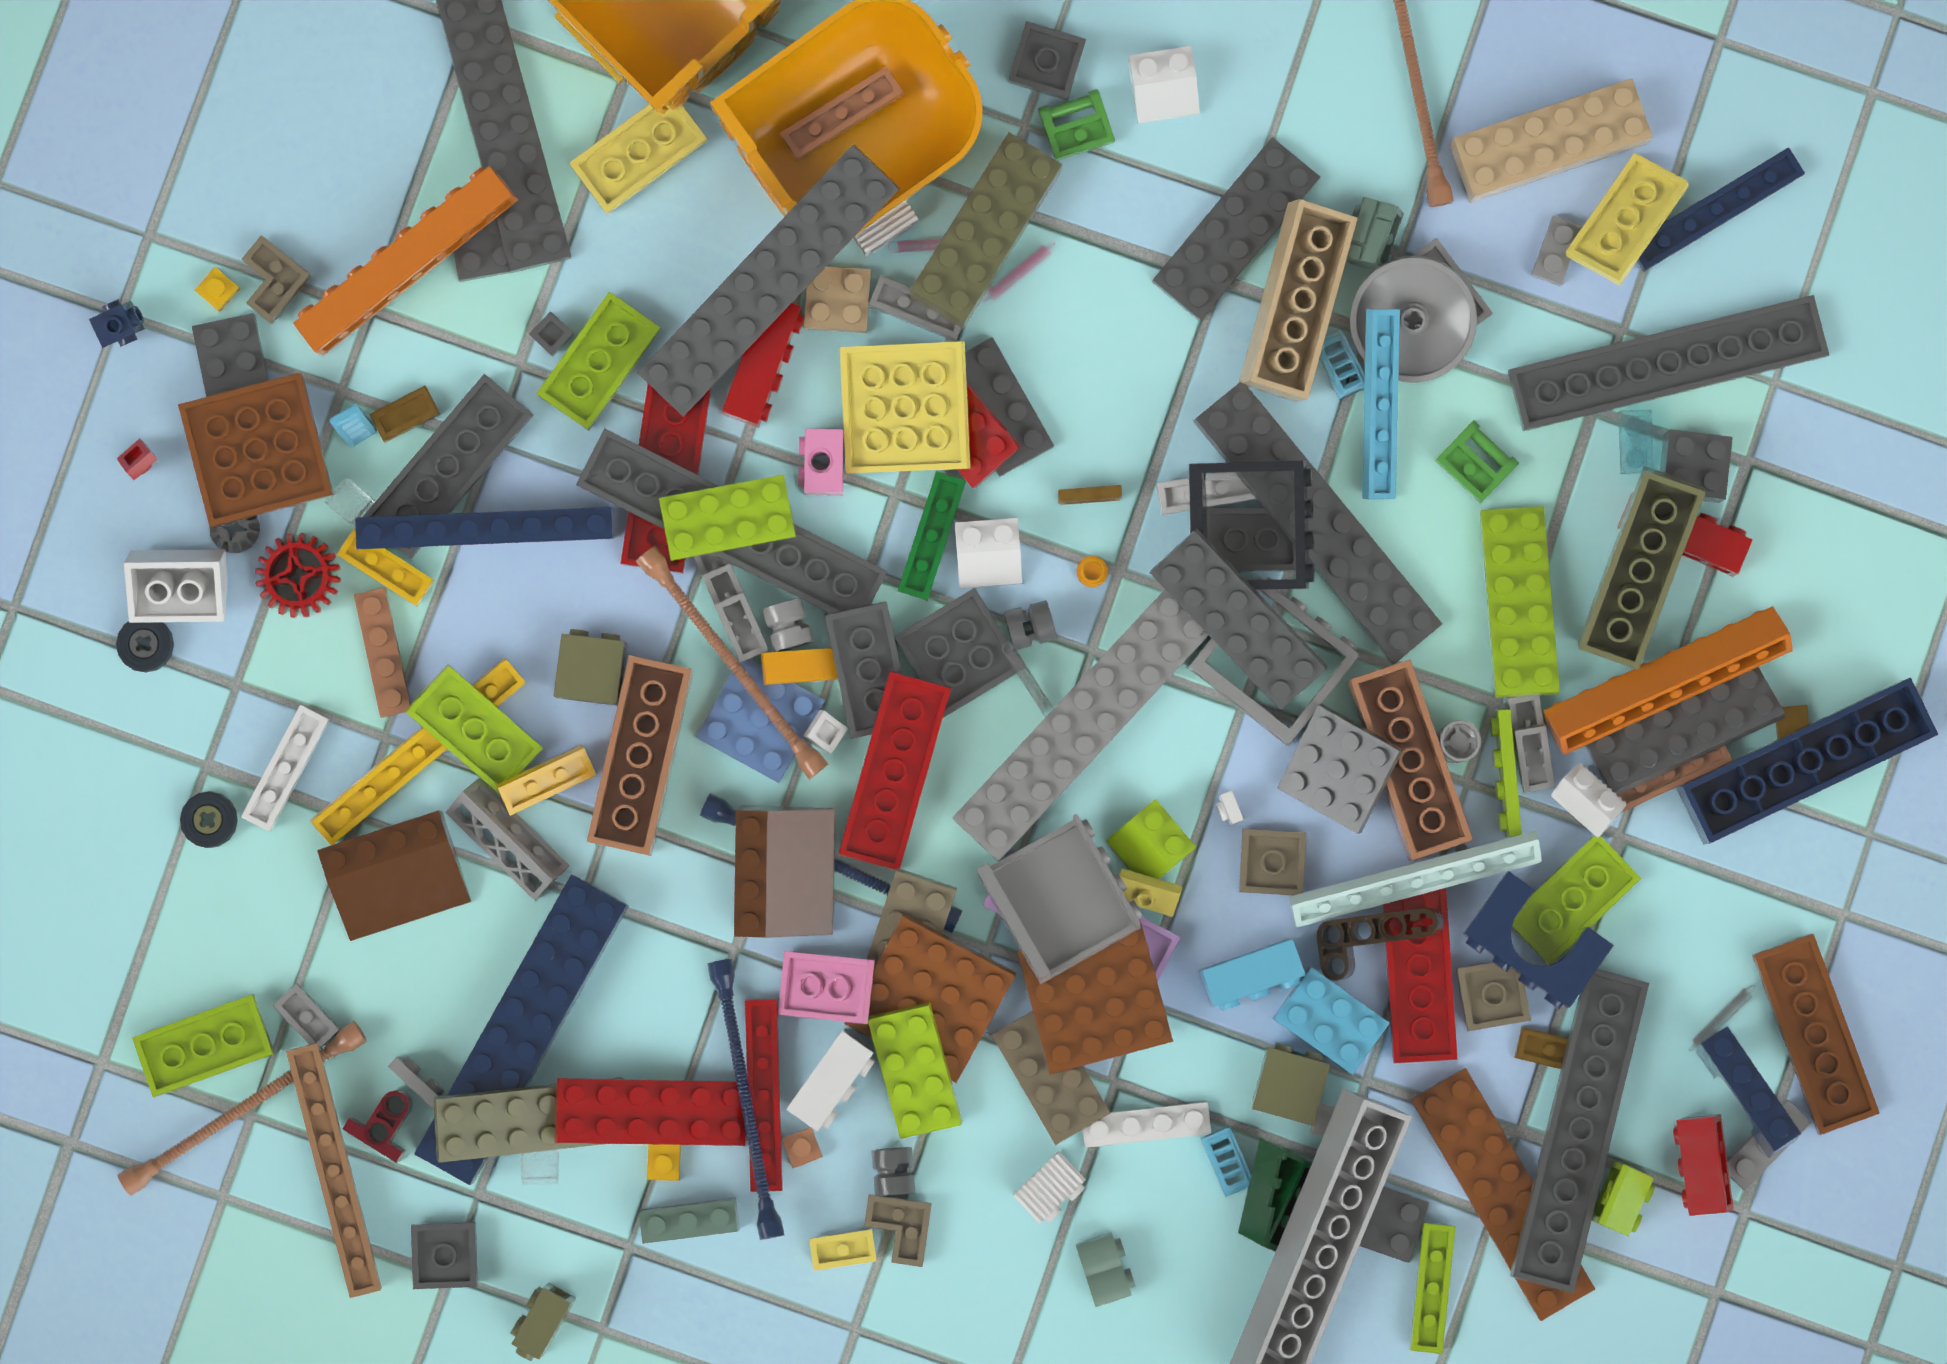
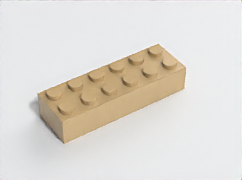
[1449,78,1653,203]
[1239,199,1358,402]

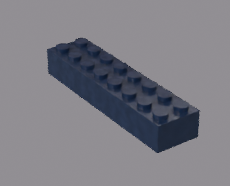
[1676,677,1939,845]

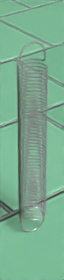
[1002,642,1054,717]
[1689,985,1755,1051]

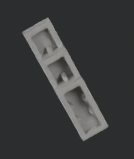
[694,553,769,663]
[1505,695,1555,793]

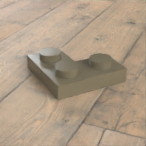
[242,235,311,324]
[864,1194,932,1267]

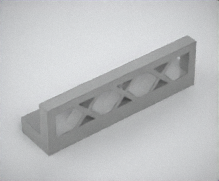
[445,778,570,901]

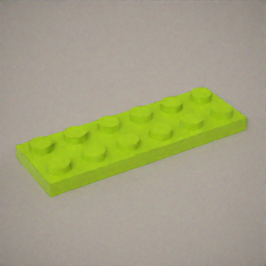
[1480,506,1560,698]

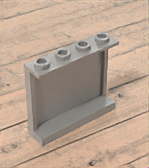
[977,814,1143,984]

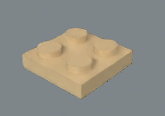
[804,266,871,333]

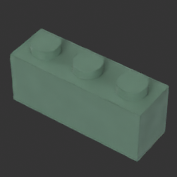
[639,1198,740,1244]

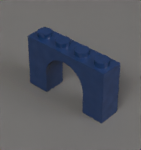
[1463,871,1614,1009]
[1696,1026,1801,1158]

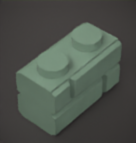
[1346,197,1404,270]

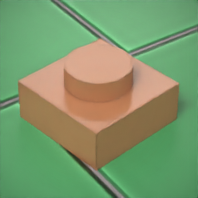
[782,1127,823,1168]

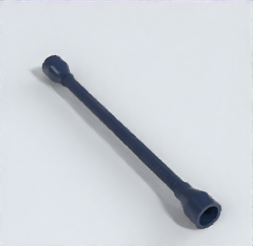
[700,793,963,933]
[707,959,785,1240]

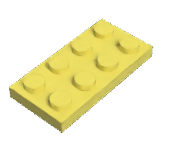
[569,104,708,215]
[1566,152,1689,286]

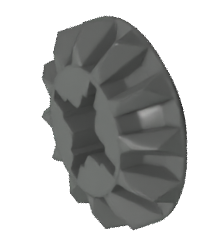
[210,516,260,553]

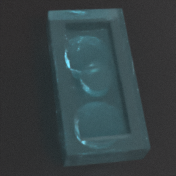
[1618,410,1654,474]

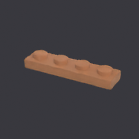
[780,66,904,162]
[354,588,411,718]
[1607,745,1733,813]

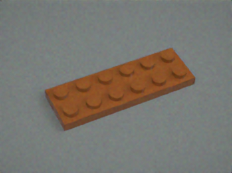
[1752,933,1880,1135]

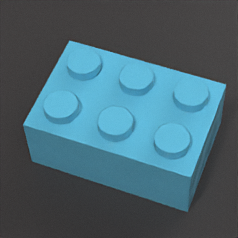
[1199,939,1306,1011]
[1272,967,1390,1075]

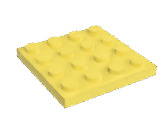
[840,341,970,473]

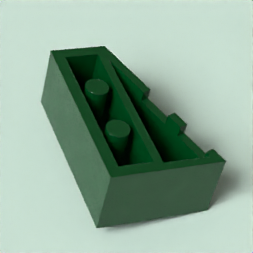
[1238,1137,1312,1252]

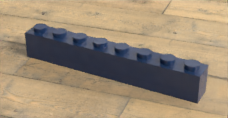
[355,507,613,549]

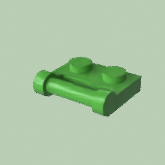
[1038,89,1115,161]
[1435,420,1519,504]

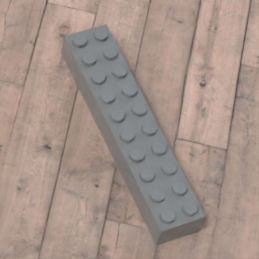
[952,590,1209,861]
[1230,1088,1412,1364]

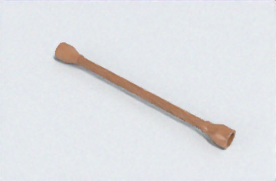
[1393,0,1454,207]
[636,546,829,780]
[117,1020,367,1196]

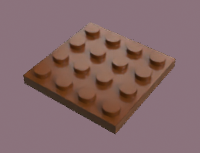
[178,372,334,528]
[844,913,1016,1083]
[1017,919,1173,1075]

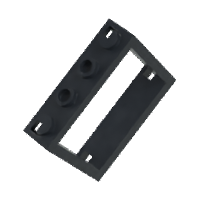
[1189,460,1315,590]

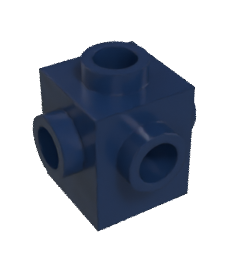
[89,299,145,348]

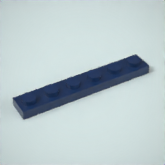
[1637,147,1805,272]

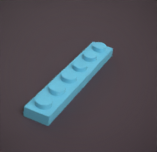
[1362,309,1400,500]

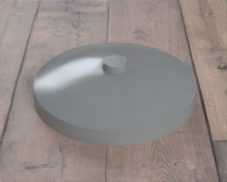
[1350,256,1477,383]

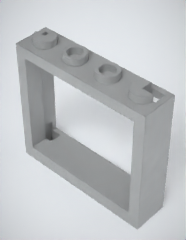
[1188,577,1360,746]

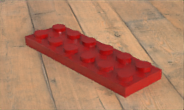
[620,384,712,574]
[838,671,951,870]
[1383,888,1458,1064]
[554,1078,746,1146]

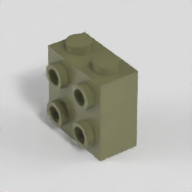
[553,629,627,706]
[1250,1043,1331,1126]
[510,1283,576,1361]

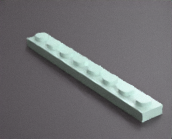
[1289,831,1542,927]

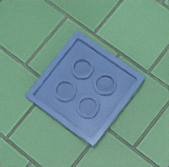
[696,659,825,783]

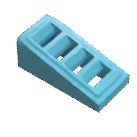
[1320,330,1365,400]
[329,404,376,447]
[1200,1126,1251,1197]

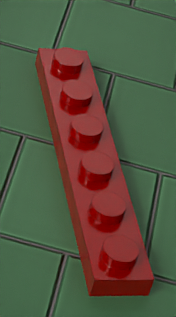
[745,999,783,1192]

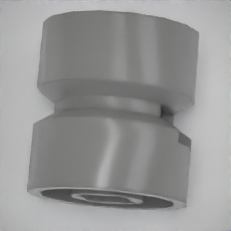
[762,599,814,652]
[1437,720,1481,763]

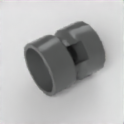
[1004,600,1057,650]
[871,1147,915,1196]

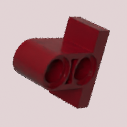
[342,1090,413,1163]

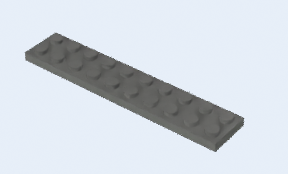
[436,0,571,274]
[638,144,900,417]
[1508,295,1830,432]
[1193,382,1443,664]
[576,428,888,613]
[1510,969,1649,1293]

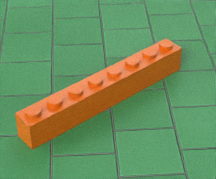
[293,166,519,356]
[1543,606,1793,755]

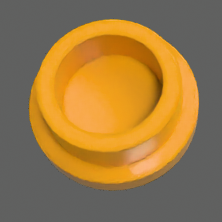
[1076,556,1108,587]

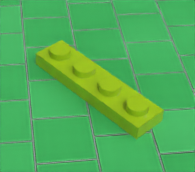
[1490,709,1522,838]
[1409,1222,1456,1354]

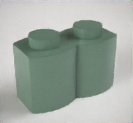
[1075,1233,1136,1307]

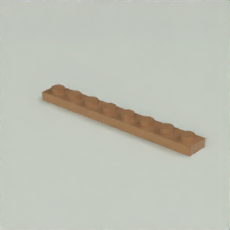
[286,1042,382,1298]

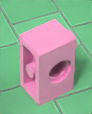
[798,429,844,496]

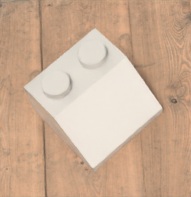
[1128,46,1200,124]
[955,518,1022,589]

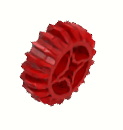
[255,533,341,618]

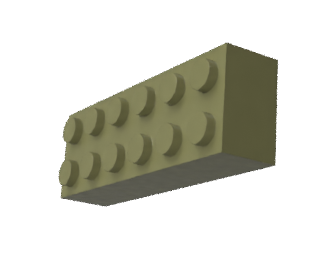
[909,132,1063,330]
[1578,466,1706,670]

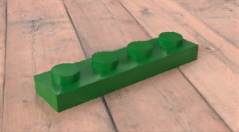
[897,471,966,601]

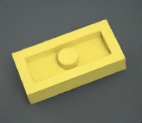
[1120,868,1183,917]
[809,1229,877,1271]

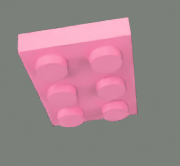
[777,951,875,1024]

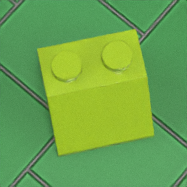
[1106,799,1197,879]
[1592,1161,1655,1237]

